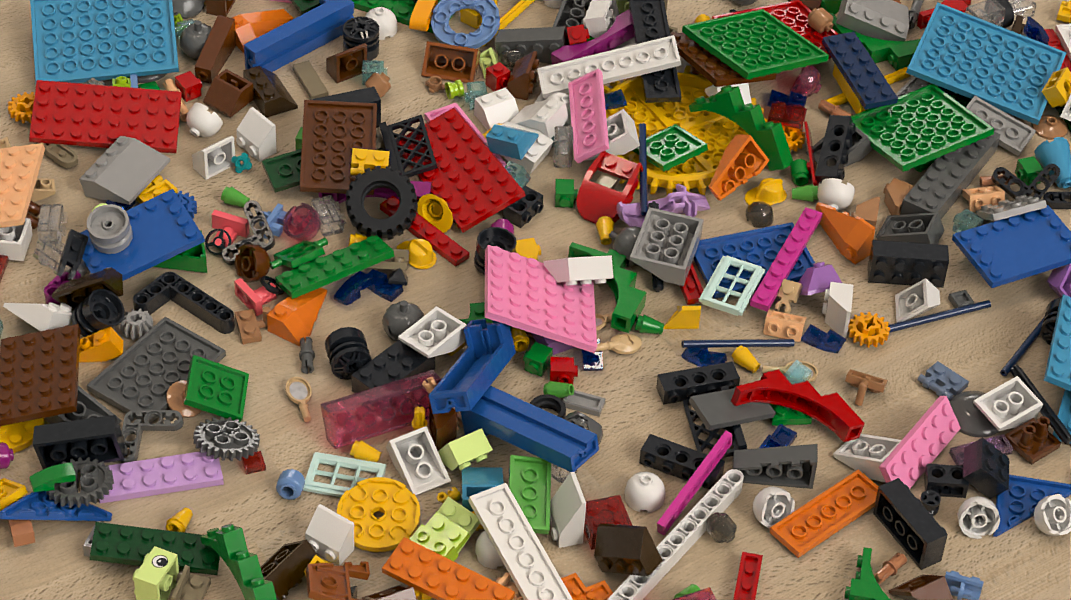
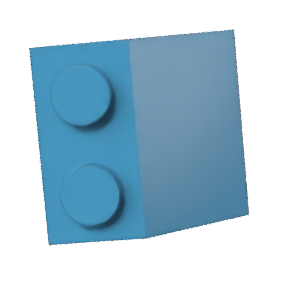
[486,124,539,160]

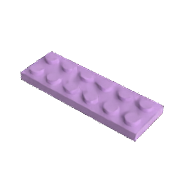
[99,451,224,504]

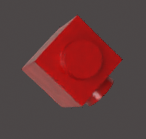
[566,24,590,45]
[485,62,511,92]
[175,71,203,102]
[550,357,578,384]

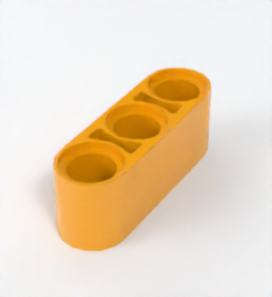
[409,0,438,32]

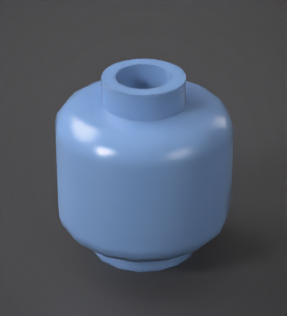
[276,469,305,500]

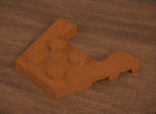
[306,561,370,600]

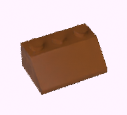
[421,41,481,84]

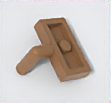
[235,307,270,344]
[845,369,888,406]

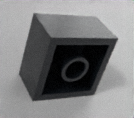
[963,437,1010,499]

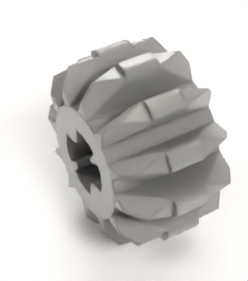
[120,308,153,340]

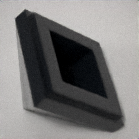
[388,268,408,286]

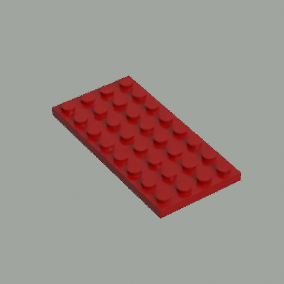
[29,80,182,153]
[397,108,526,233]

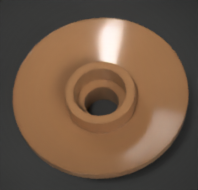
[1032,115,1068,140]
[166,380,202,418]

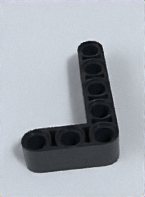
[133,272,235,334]

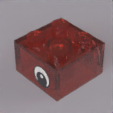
[584,495,633,550]

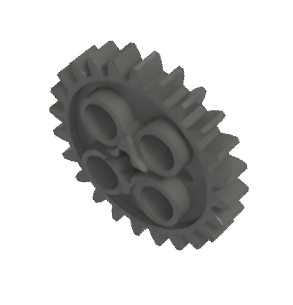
[193,417,260,461]
[46,457,114,508]

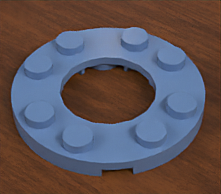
[431,0,500,49]

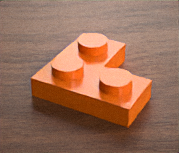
[561,573,613,600]

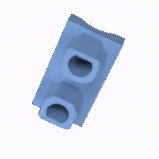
[259,203,291,239]
[945,571,984,600]

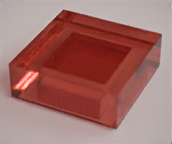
[241,451,266,474]

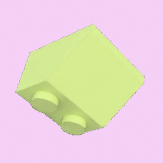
[438,428,493,471]

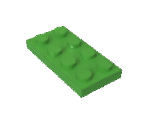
[508,455,551,534]

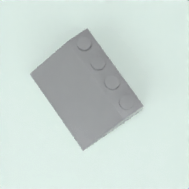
[836,0,909,41]
[79,136,170,205]
[630,207,704,286]

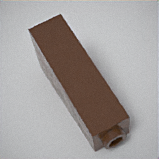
[195,15,236,84]

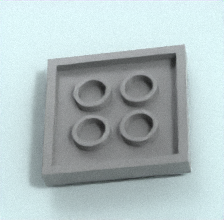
[976,195,1047,221]

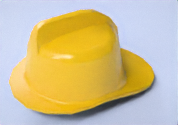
[745,178,787,208]
[417,194,453,233]
[396,239,437,269]

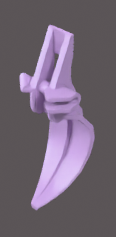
[616,184,711,228]

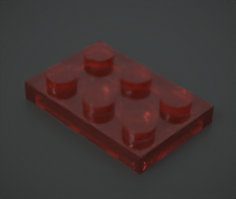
[767,102,807,129]

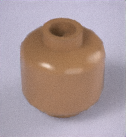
[808,8,834,33]
[365,72,391,98]

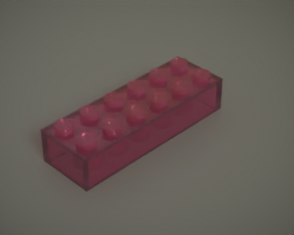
[320,370,441,449]

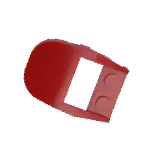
[576,151,643,224]

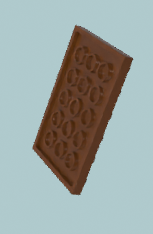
[670,32,777,87]
[300,100,377,195]
[0,324,80,426]

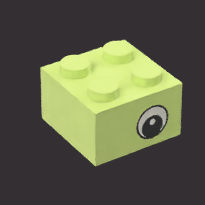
[133,546,179,600]

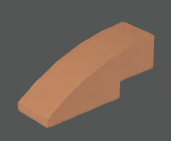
[6,503,35,547]

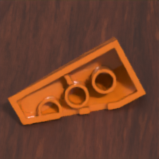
[232,9,293,53]
[708,135,769,201]
[816,202,876,265]
[267,287,327,346]

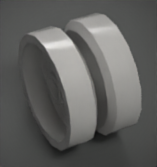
[87,204,133,254]

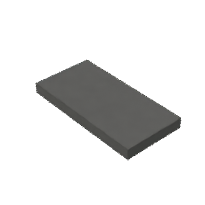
[689,388,775,430]

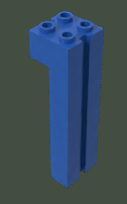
[244,0,354,72]
[428,319,516,414]
[460,386,599,472]

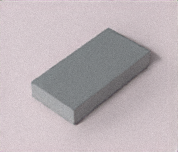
[563,390,606,417]

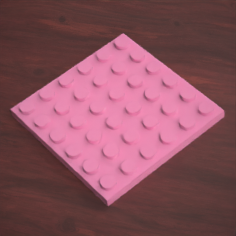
[485,245,597,353]

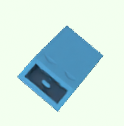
[462,467,504,511]

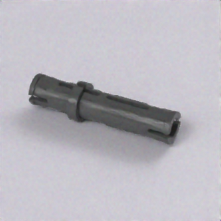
[908,0,924,29]

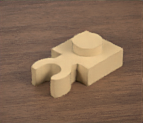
[775,279,803,313]

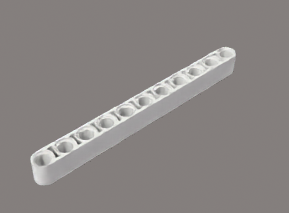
[608,469,744,600]

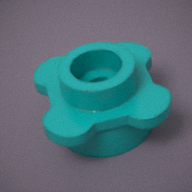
[231,152,252,173]

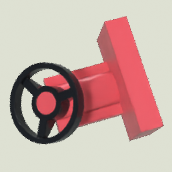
[205,210,250,255]
[234,276,285,317]

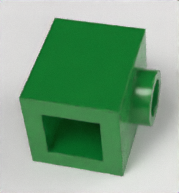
[1015,156,1043,186]
[555,179,578,208]
[523,342,553,377]

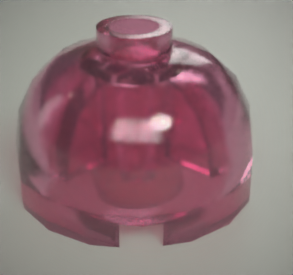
[790,65,822,98]
[283,203,321,242]

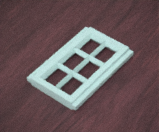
[699,256,766,316]
[303,452,387,497]

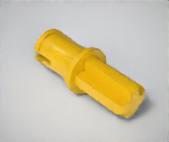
[411,406,428,431]

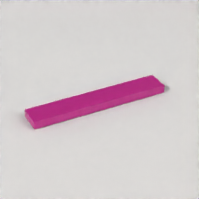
[657,431,732,536]

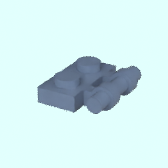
[917,361,969,401]

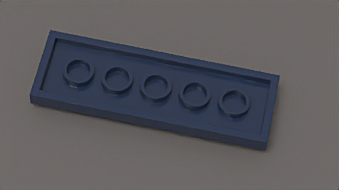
[822,32,898,110]

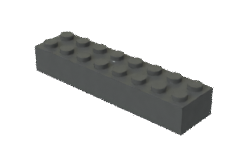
[900,132,1001,219]

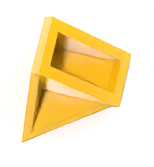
[663,306,701,329]

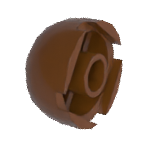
[235,244,271,283]

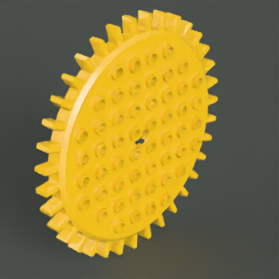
[603,65,768,195]

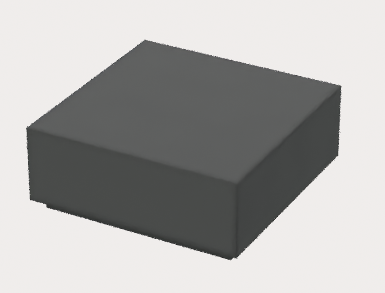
[948,290,974,308]

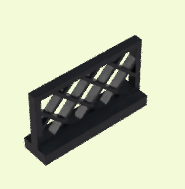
[379,115,438,178]
[682,386,747,458]

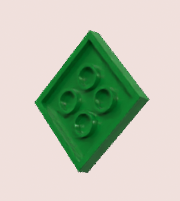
[632,124,708,172]
[183,355,249,422]

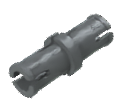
[299,337,315,374]

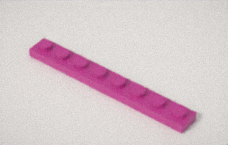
[750,207,823,312]

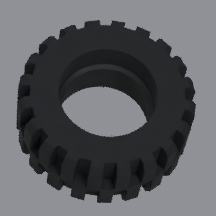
[345,166,418,240]

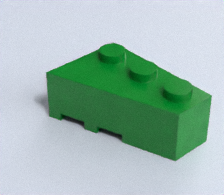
[153,230,207,273]

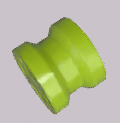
[445,79,464,100]

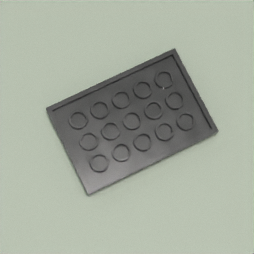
[87,317,226,424]

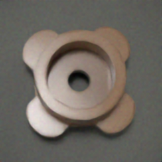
[425,76,445,93]

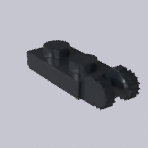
[56,229,89,281]

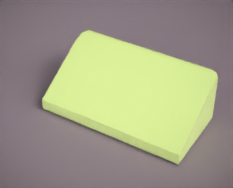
[479,47,500,79]

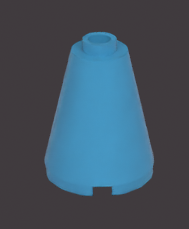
[1034,137,1071,189]

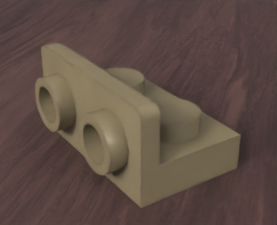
[369,248,409,271]
[169,565,211,600]

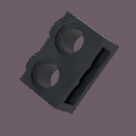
[503,186,544,228]
[924,463,969,498]

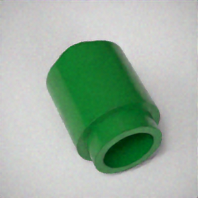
[790,159,810,186]

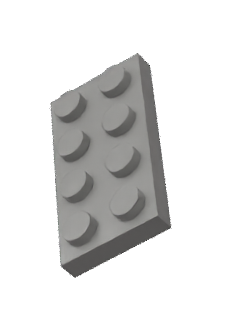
[966,96,1036,156]

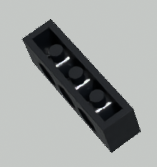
[815,115,856,185]
[656,361,740,405]
[639,434,725,489]

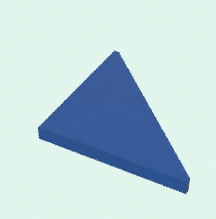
[994,474,1071,537]
[0,491,112,521]

